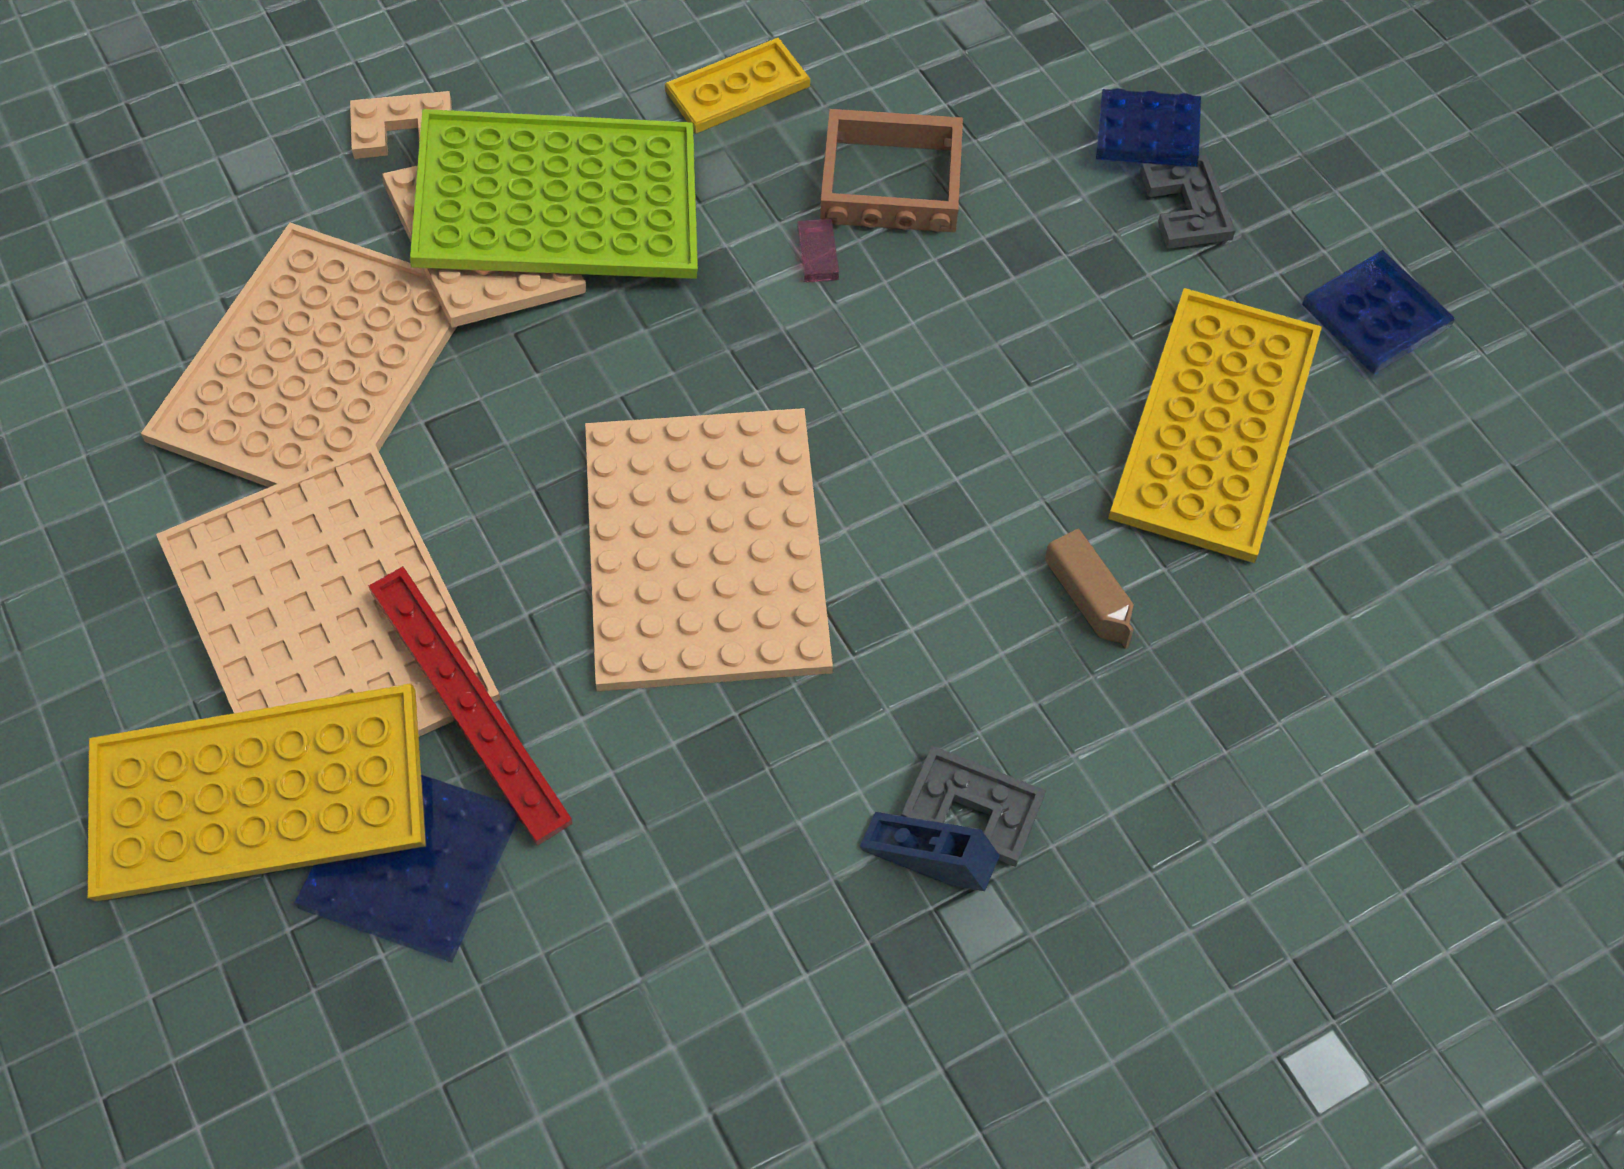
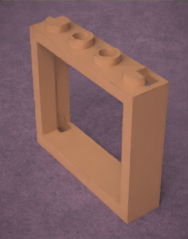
[820,109,963,232]

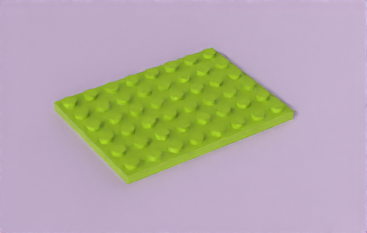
[410,109,698,279]

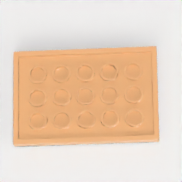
[382,165,586,328]

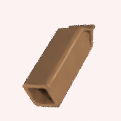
[1045,529,1134,649]

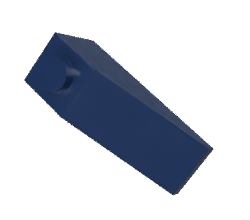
[860,812,1000,892]

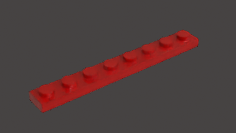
[368,566,573,846]

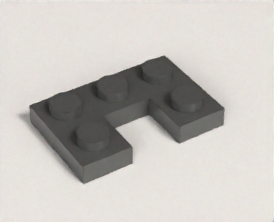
[1140,154,1235,249]
[901,745,1046,867]

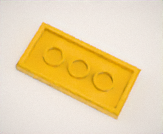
[665,38,810,134]

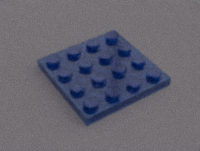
[295,774,519,963]

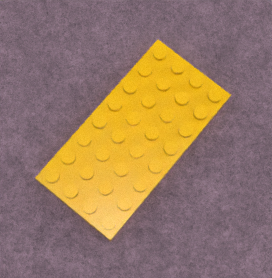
[1108,288,1322,563]
[88,683,426,902]

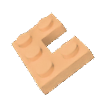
[350,91,452,159]

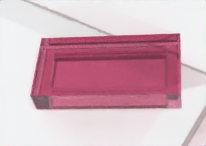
[797,219,839,282]

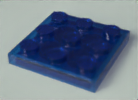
[1096,88,1201,167]
[1302,250,1456,375]

